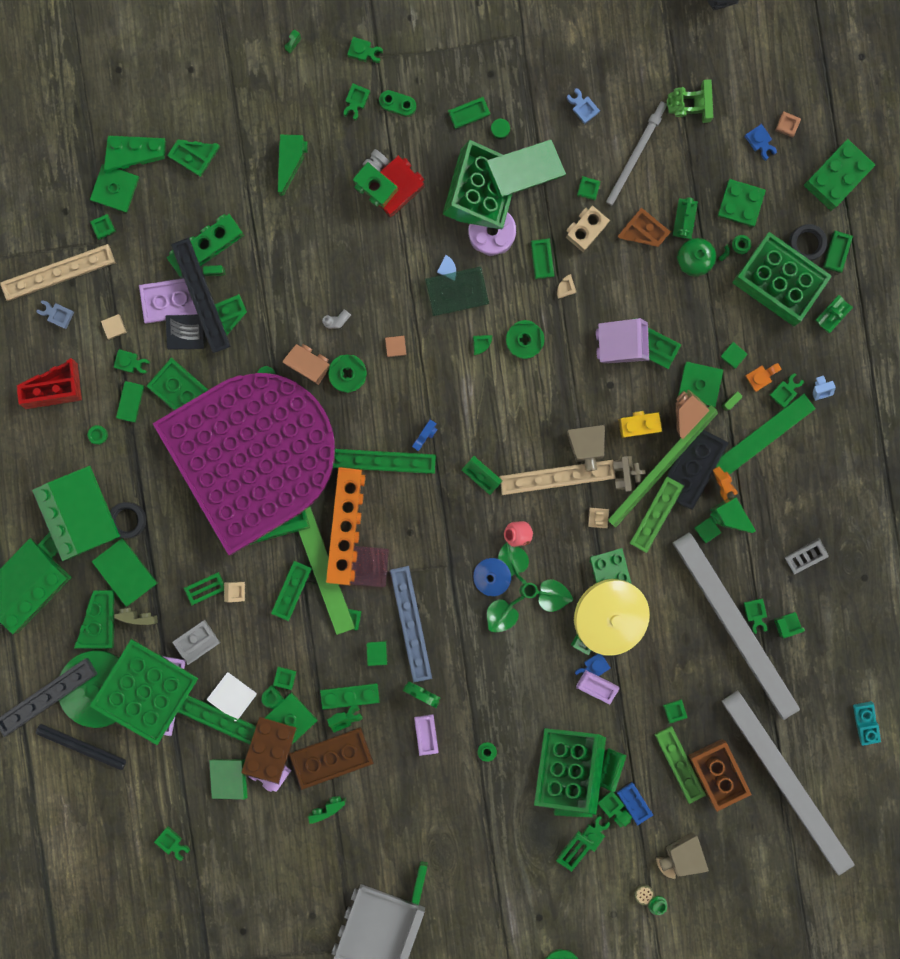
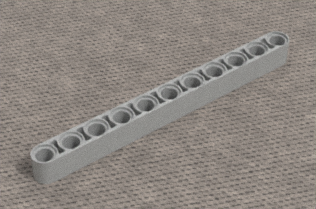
[673,532,800,720]
[722,690,855,876]

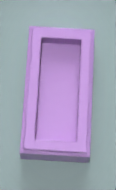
[576,670,619,705]
[414,714,439,756]

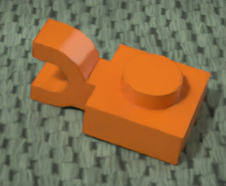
[745,363,782,392]
[713,467,738,501]

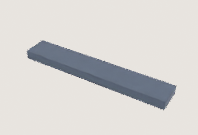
[390,566,432,683]

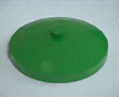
[59,650,120,728]

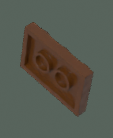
[241,717,297,785]

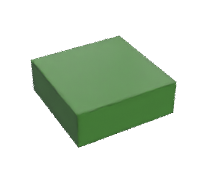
[721,391,742,411]

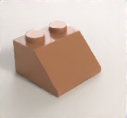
[283,344,330,385]
[676,389,710,439]

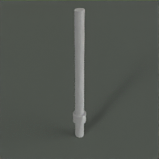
[606,101,667,206]

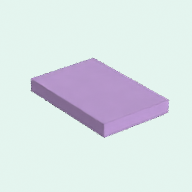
[139,279,198,324]

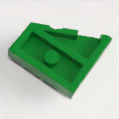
[167,140,220,177]
[215,294,247,335]

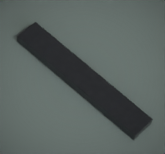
[171,238,231,353]
[0,658,98,737]

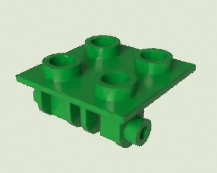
[589,548,632,584]

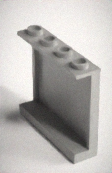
[331,884,425,959]

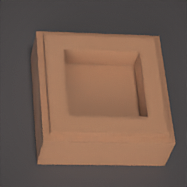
[775,112,801,138]
[385,336,407,357]

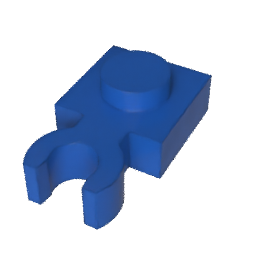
[745,124,777,161]
[412,419,438,451]
[575,653,611,676]

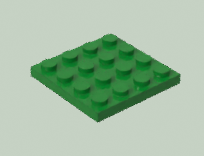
[89,638,198,745]

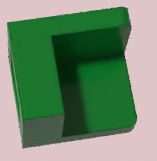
[774,612,805,639]
[367,640,388,666]

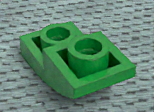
[308,796,346,824]

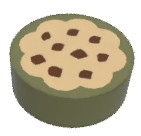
[634,884,654,905]

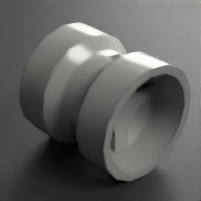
[363,149,389,172]

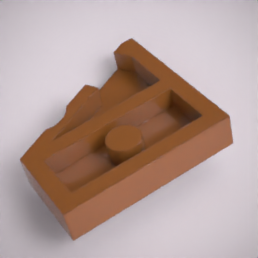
[618,208,671,247]

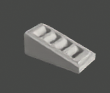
[785,538,829,574]

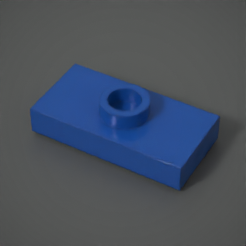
[616,782,653,825]

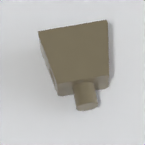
[567,425,605,471]
[659,833,709,876]

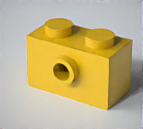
[618,411,662,438]

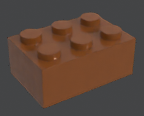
[688,739,752,811]

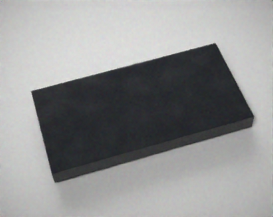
[664,430,729,511]

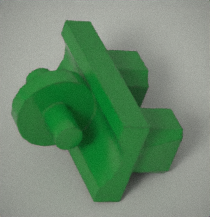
[815,295,853,333]

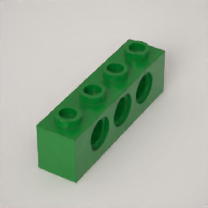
[167,214,245,279]

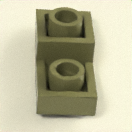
[114,608,158,625]

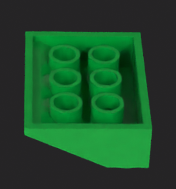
[443,140,512,230]
[732,232,832,327]
[32,466,120,561]
[0,538,72,634]
[534,728,606,815]

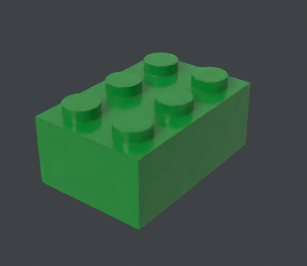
[803,139,875,211]

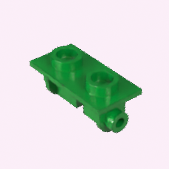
[673,197,698,239]

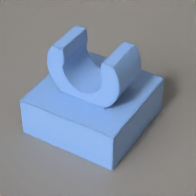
[812,376,836,401]

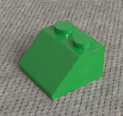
[710,497,756,533]

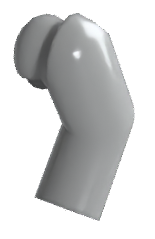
[322,309,351,329]

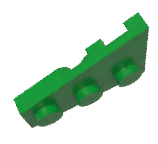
[104,136,166,174]
[74,590,114,648]

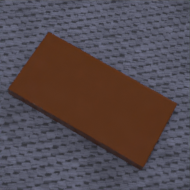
[289,727,374,790]

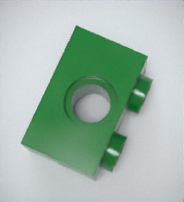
[353,162,398,208]

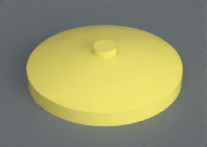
[574,579,649,655]

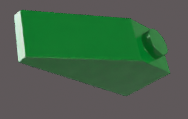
[278,134,308,196]

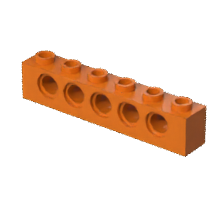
[326,467,365,586]

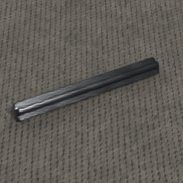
[36,724,126,770]

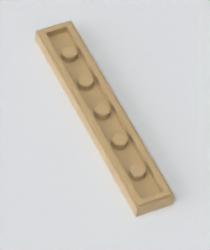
[0,244,116,301]
[499,460,616,495]

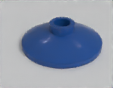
[473,558,511,596]

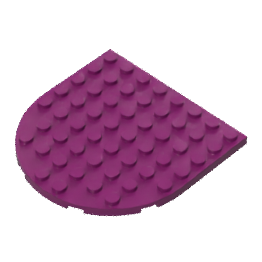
[153,373,335,556]

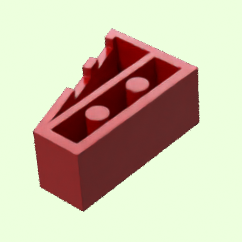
[17,358,82,409]

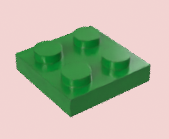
[717,179,766,228]

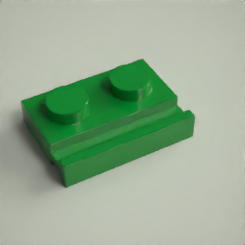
[648,328,682,369]

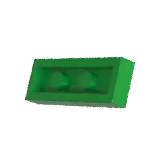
[271,561,312,621]
[320,683,380,710]

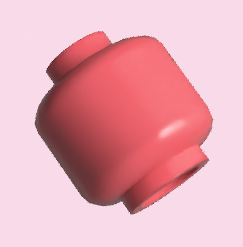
[504,521,533,547]

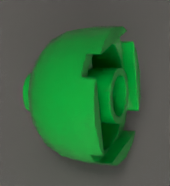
[677,238,716,277]

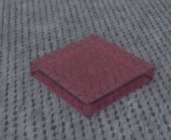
[351,546,389,587]

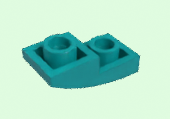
[853,701,881,746]

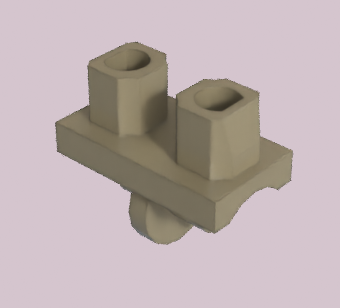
[613,456,646,491]

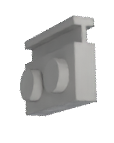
[172,620,221,665]

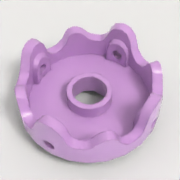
[468,213,516,256]

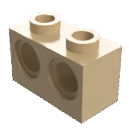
[566,205,610,252]

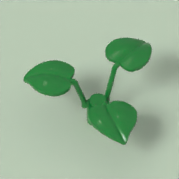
[486,542,573,632]

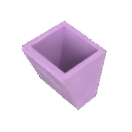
[596,318,649,364]

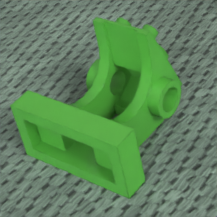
[667,80,713,123]

